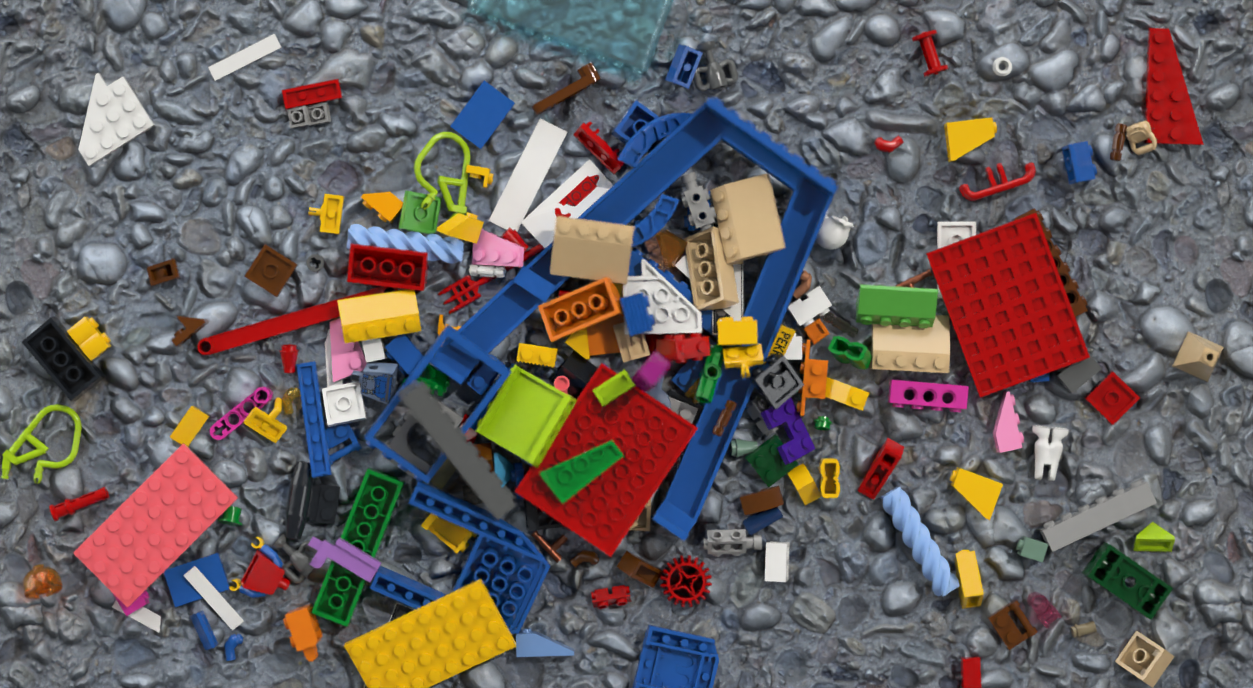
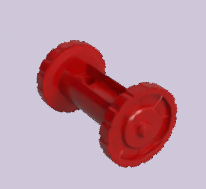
[912,30,949,77]

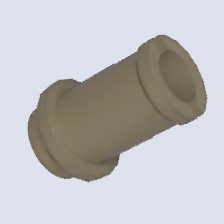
[1071,621,1097,639]

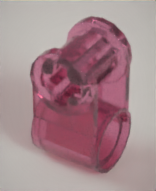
[1027,592,1062,629]

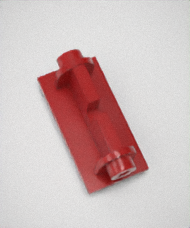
[591,585,631,609]

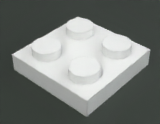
[322,382,366,427]

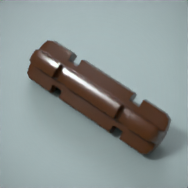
[1110,123,1127,161]
[712,400,737,437]

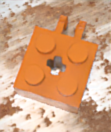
[284,603,323,662]

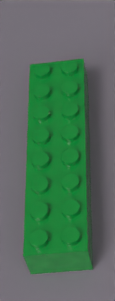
[311,468,405,627]

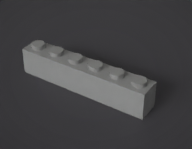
[1039,480,1157,552]

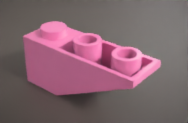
[993,391,1024,453]

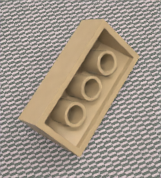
[684,227,739,311]

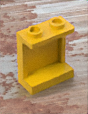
[421,513,478,554]

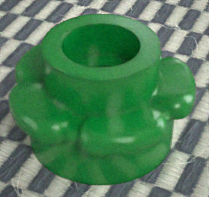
[813,416,832,431]

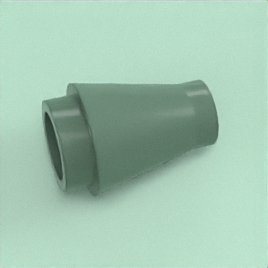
[729,439,758,458]

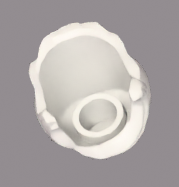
[816,211,854,250]

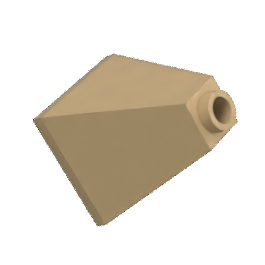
[1173,331,1224,382]

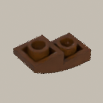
[739,486,784,515]

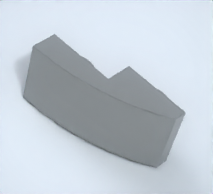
[287,103,331,128]

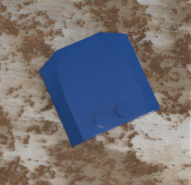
[632,625,719,688]

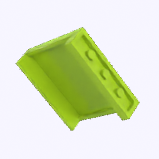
[476,365,577,468]

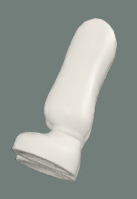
[1032,425,1069,481]

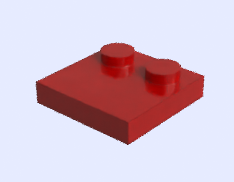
[1085,371,1140,425]

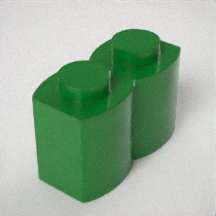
[828,336,872,370]

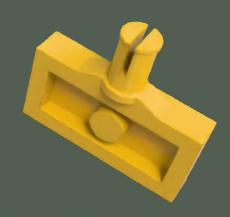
[308,194,344,234]
[723,344,764,378]

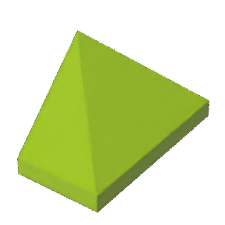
[1133,522,1175,552]

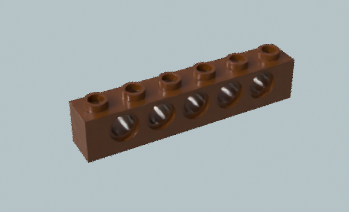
[1011,208,1088,317]

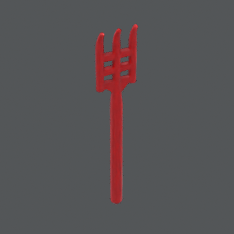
[438,244,545,314]

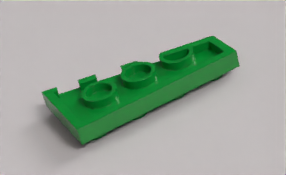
[539,440,624,504]

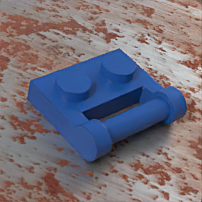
[326,423,362,465]

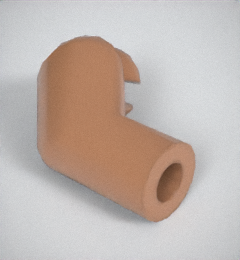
[793,270,812,299]

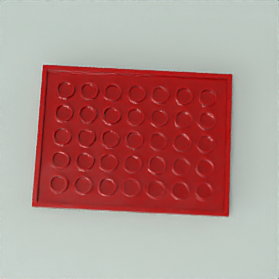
[515,363,698,557]

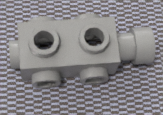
[680,172,717,231]
[703,529,762,557]

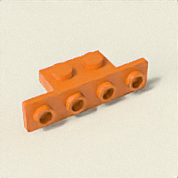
[797,340,828,416]

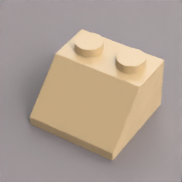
[1115,630,1174,688]

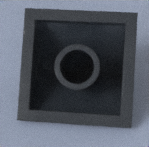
[552,351,598,400]

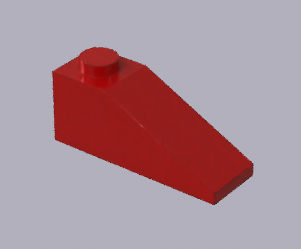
[857,438,904,500]

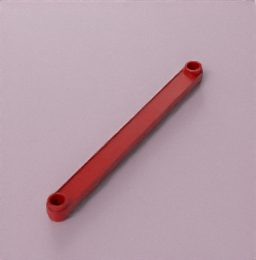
[197,286,399,355]

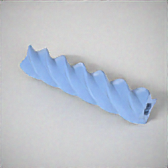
[347,224,465,264]
[879,486,960,597]

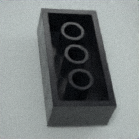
[22,317,105,401]

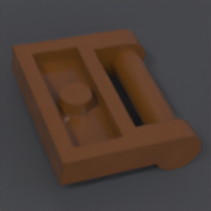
[987,599,1038,650]

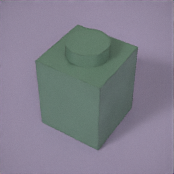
[1016,536,1048,563]

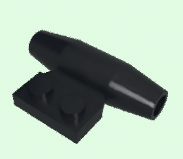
[285,461,340,539]

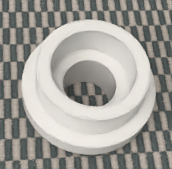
[992,57,1012,77]

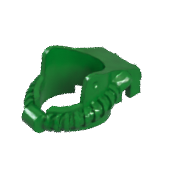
[401,364,450,396]

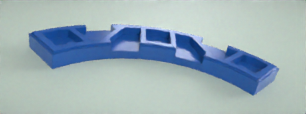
[618,112,692,168]
[632,193,680,247]

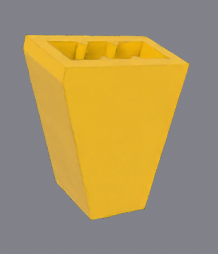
[944,117,997,162]
[949,467,1003,520]
[954,550,984,609]

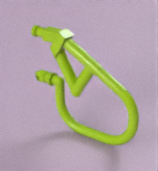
[414,132,471,219]
[1,404,82,484]

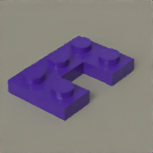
[760,397,816,465]

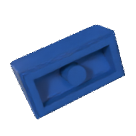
[190,610,218,650]

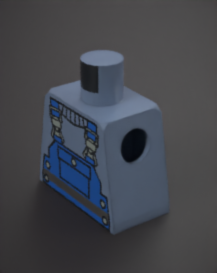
[351,362,398,404]

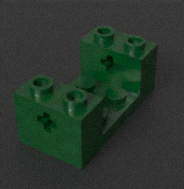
[1082,542,1173,620]

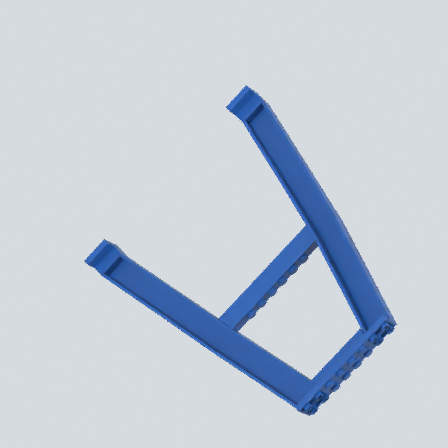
[430,97,838,541]

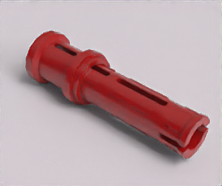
[49,487,109,521]

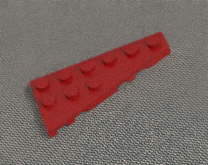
[1145,28,1204,145]

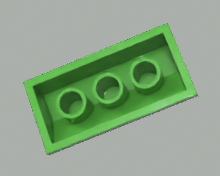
[856,284,938,328]

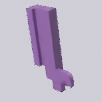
[308,536,382,582]

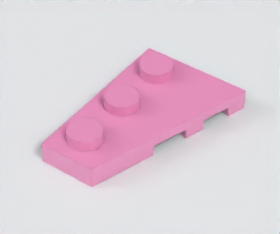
[472,229,524,267]
[330,318,367,382]

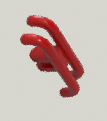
[959,162,1036,201]

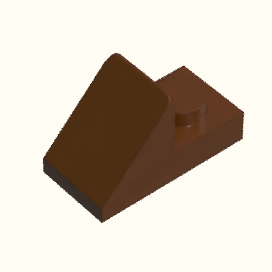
[147,259,181,286]
[171,316,209,347]

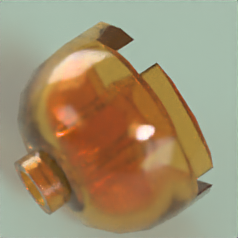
[23,564,63,599]

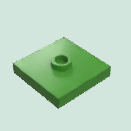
[399,190,442,234]

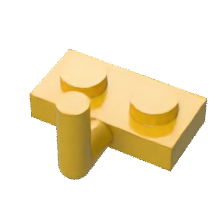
[244,397,287,443]

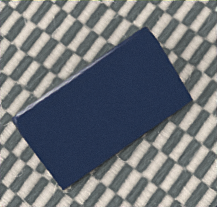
[743,507,783,535]

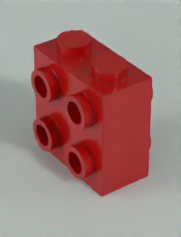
[656,333,710,363]

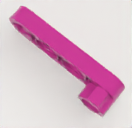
[210,387,273,440]

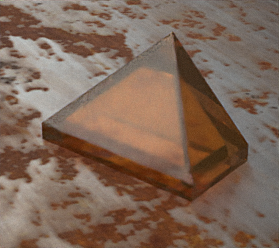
[655,230,688,269]

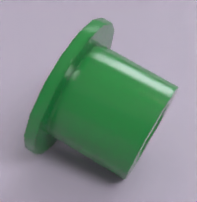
[218,506,242,526]

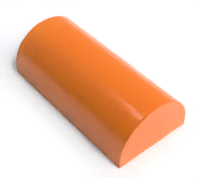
[538,277,623,342]

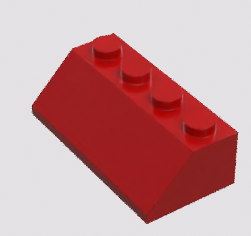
[347,243,428,291]

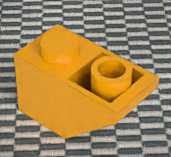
[361,192,403,223]

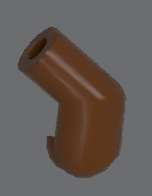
[570,550,600,568]

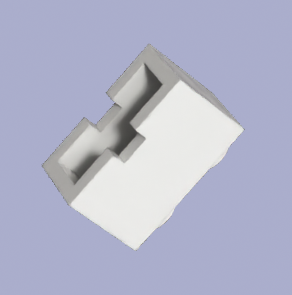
[787,286,832,327]

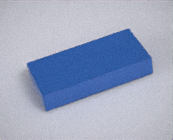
[513,265,556,303]

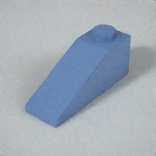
[516,628,575,657]

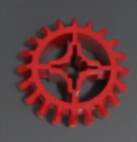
[660,555,712,607]

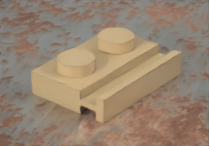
[613,323,650,363]

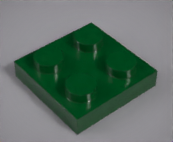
[745,434,799,487]

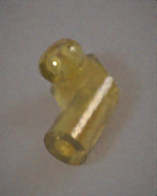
[282,387,300,415]

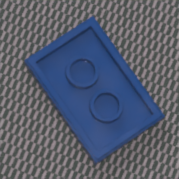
[450,80,515,150]
[164,552,230,607]

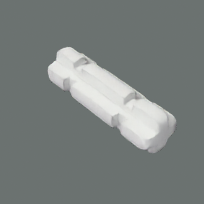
[469,265,506,278]

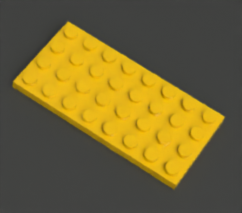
[344,579,517,688]

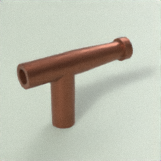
[895,269,932,288]
[531,531,568,563]

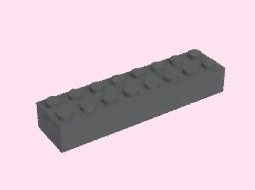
[397,379,516,520]

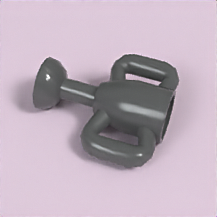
[693,41,738,92]
[271,534,317,584]

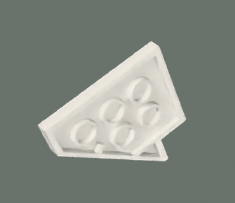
[78,73,155,166]
[623,259,702,335]

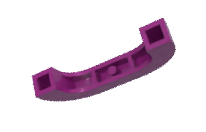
[631,351,671,392]

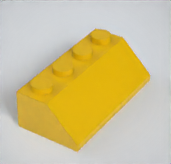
[338,289,421,343]

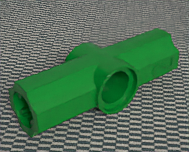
[694,345,724,404]

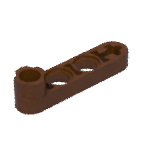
[532,62,601,115]

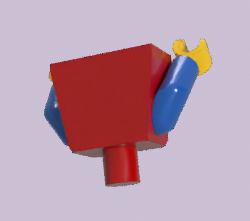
[229,537,290,598]

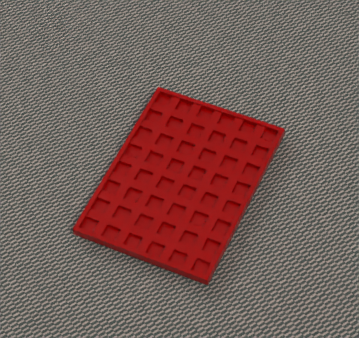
[926,213,1090,398]

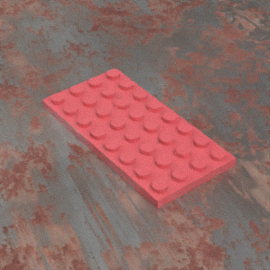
[73,444,238,608]

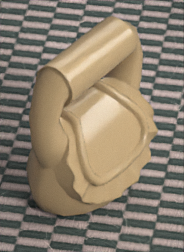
[1126,120,1157,156]

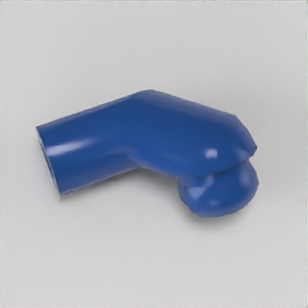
[224,634,243,661]

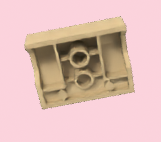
[710,174,786,265]
[550,216,635,284]
[870,315,950,373]

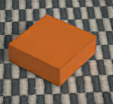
[803,318,830,345]

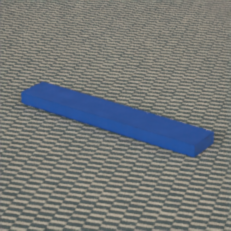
[296,361,332,478]

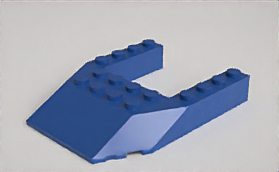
[370,481,551,634]

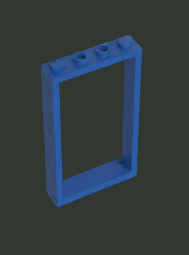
[365,324,511,484]

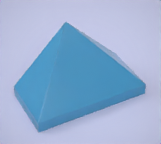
[494,452,514,487]

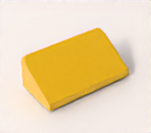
[170,406,209,447]

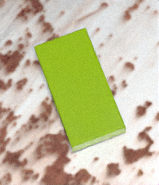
[592,369,635,407]

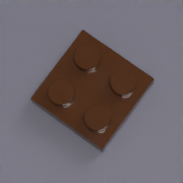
[244,244,298,297]

